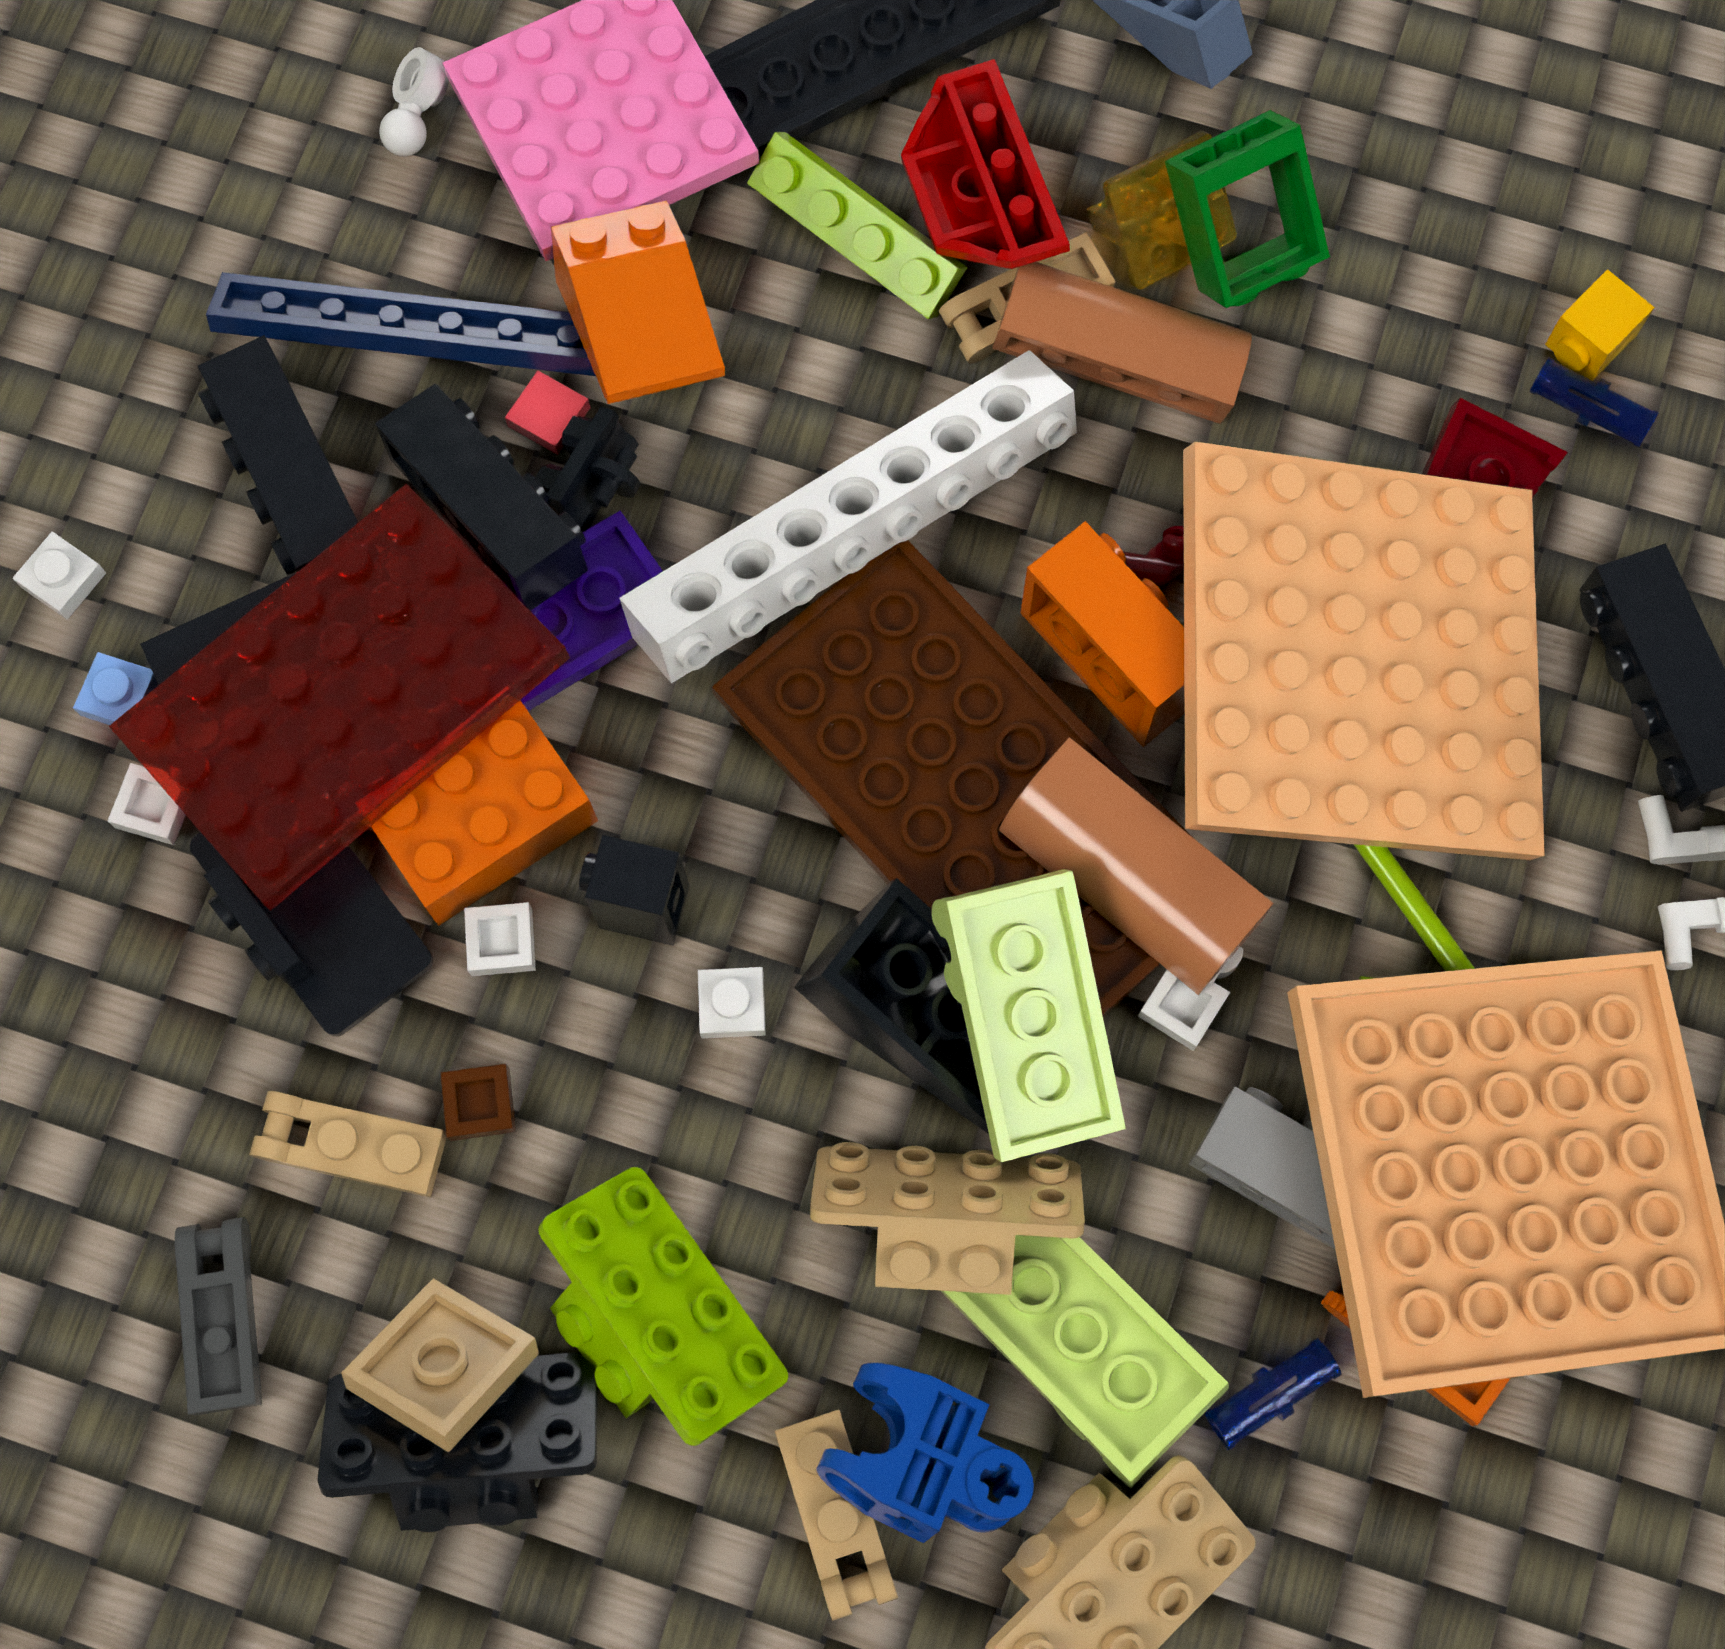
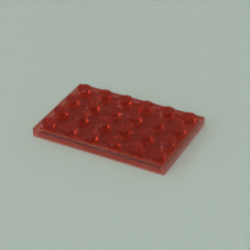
[109,484,570,911]

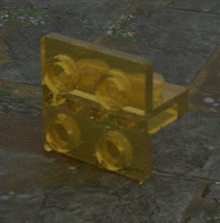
[1087,131,1237,290]

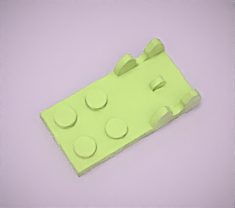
[932,869,1126,1162]
[941,1235,1229,1488]

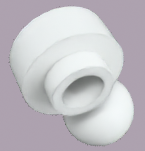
[379,47,449,156]

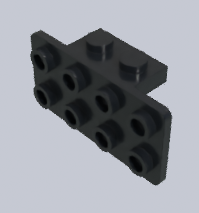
[190,819,433,1037]
[317,1352,598,1532]

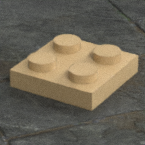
[341,1278,539,1452]

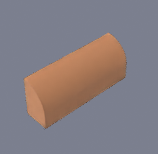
[992,262,1252,424]
[999,737,1273,996]

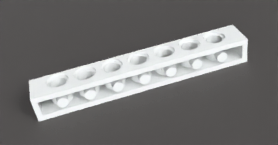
[619,350,1077,684]

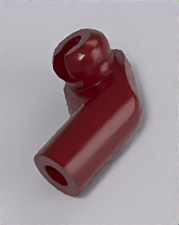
[1123,526,1184,587]

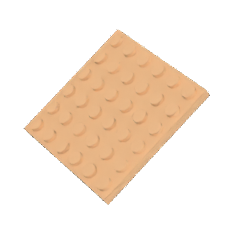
[1183,442,1545,860]
[1287,950,1725,1398]

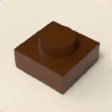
[440,1063,516,1141]

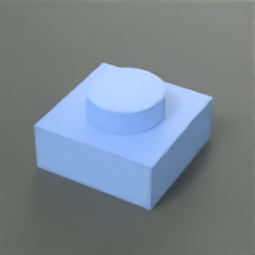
[73,652,159,734]

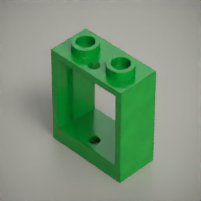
[1165,110,1330,308]

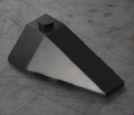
[794,878,989,1134]

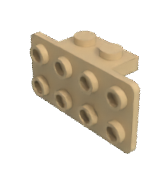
[810,1142,1085,1295]
[985,1455,1255,1649]

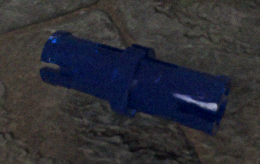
[1530,357,1659,447]
[1204,1338,1342,1450]

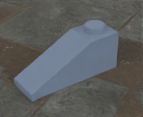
[1092,0,1253,89]

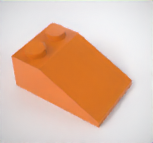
[551,200,725,404]

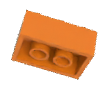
[1020,521,1185,747]
[357,699,598,926]

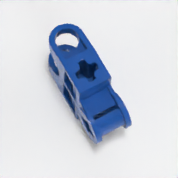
[816,1363,1034,1543]

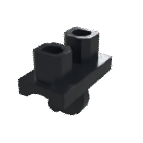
[535,406,641,532]

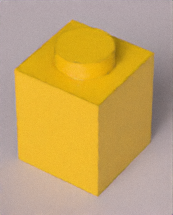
[1545,269,1655,382]

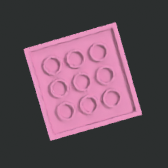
[443,0,759,261]

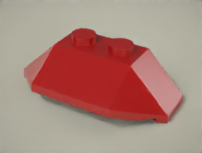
[901,59,1070,269]

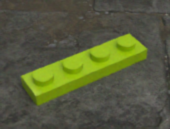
[747,132,967,319]

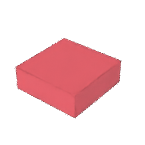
[505,371,591,455]

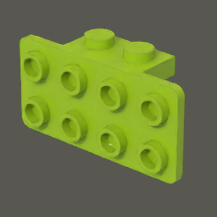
[538,1167,788,1446]

